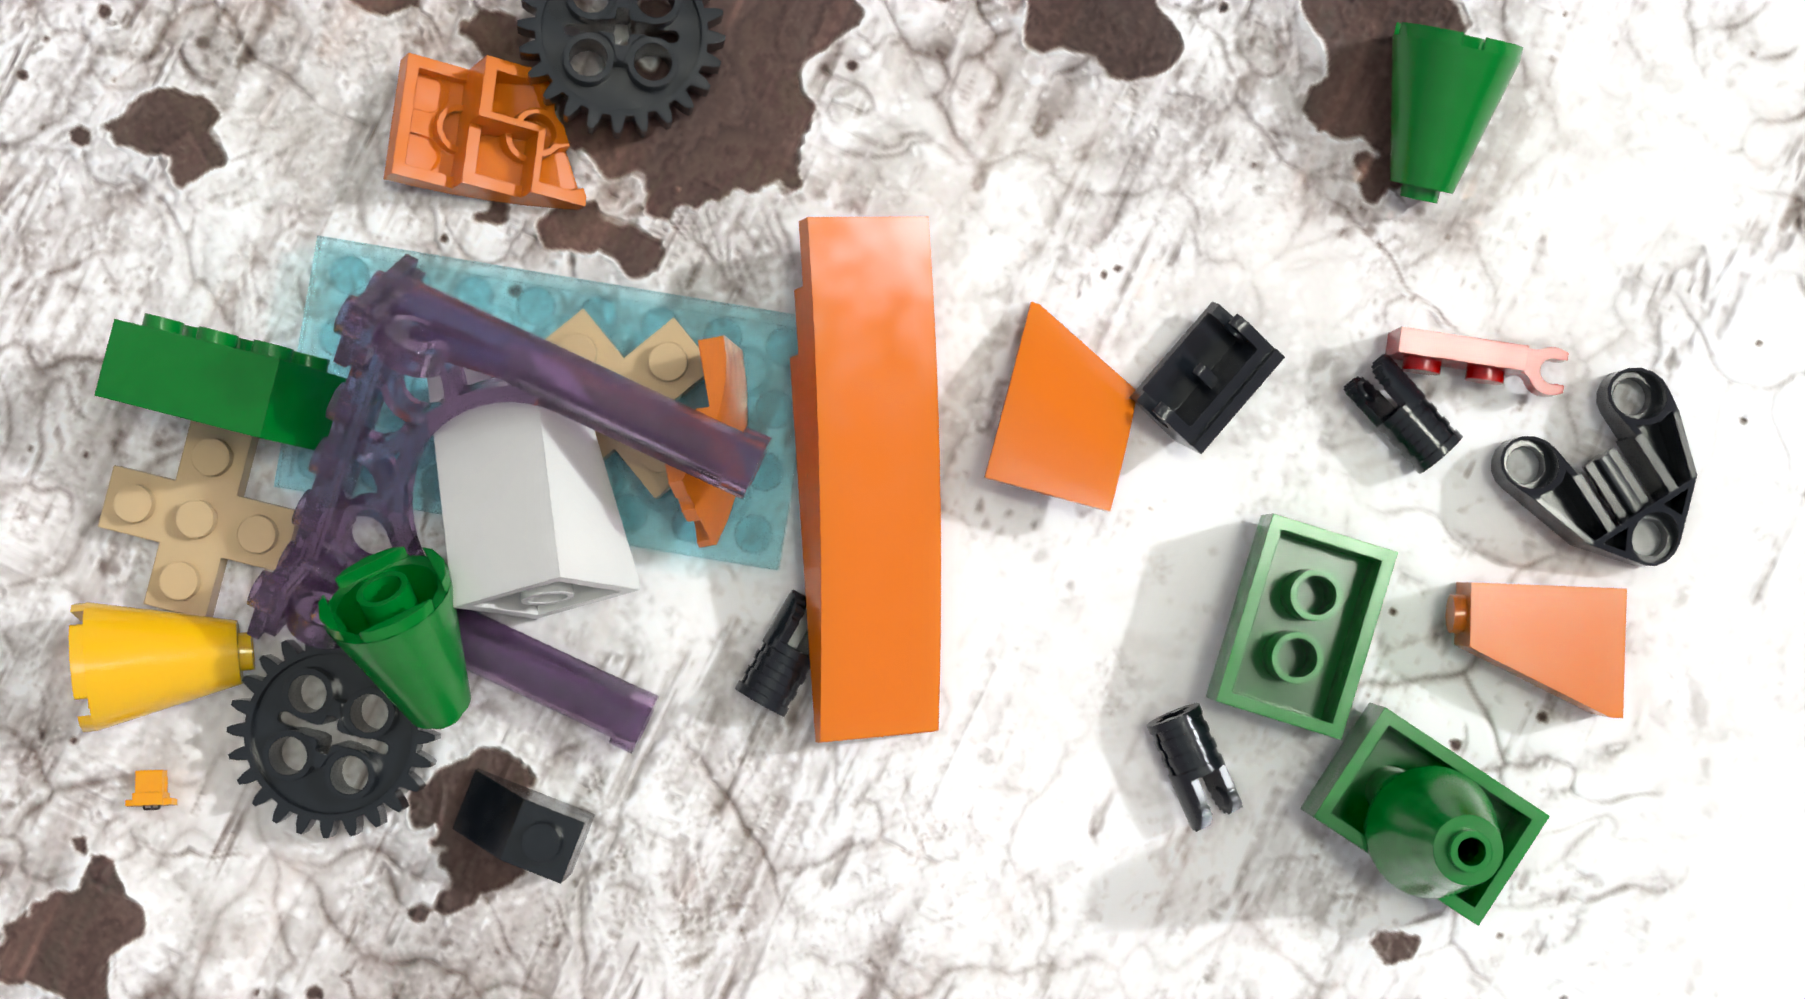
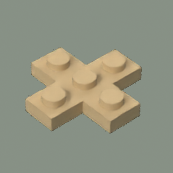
[543,309,704,499]
[98,421,305,617]

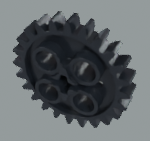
[517,0,725,139]
[226,631,441,838]

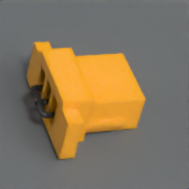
[125,770,177,810]

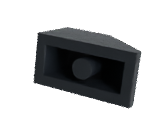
[452,768,595,884]

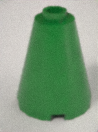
[1390,22,1524,204]
[318,546,471,729]
[1364,765,1504,899]

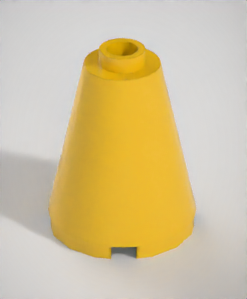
[68,602,255,732]

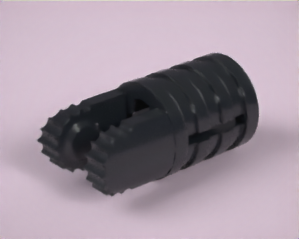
[1343,353,1463,474]
[735,589,810,717]
[1146,703,1243,832]

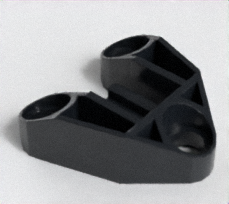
[1491,368,1697,566]

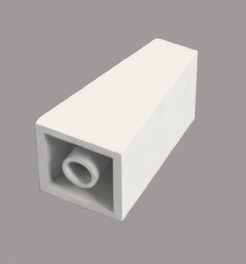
[427,338,640,619]

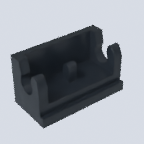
[1129,302,1285,454]

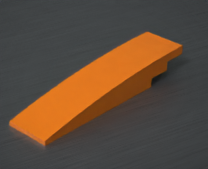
[790,216,941,743]

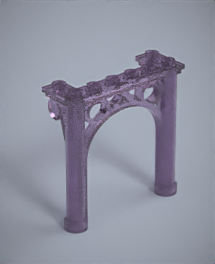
[247,254,772,754]

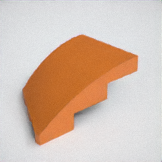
[383,53,587,210]
[984,302,1136,512]
[657,335,748,548]

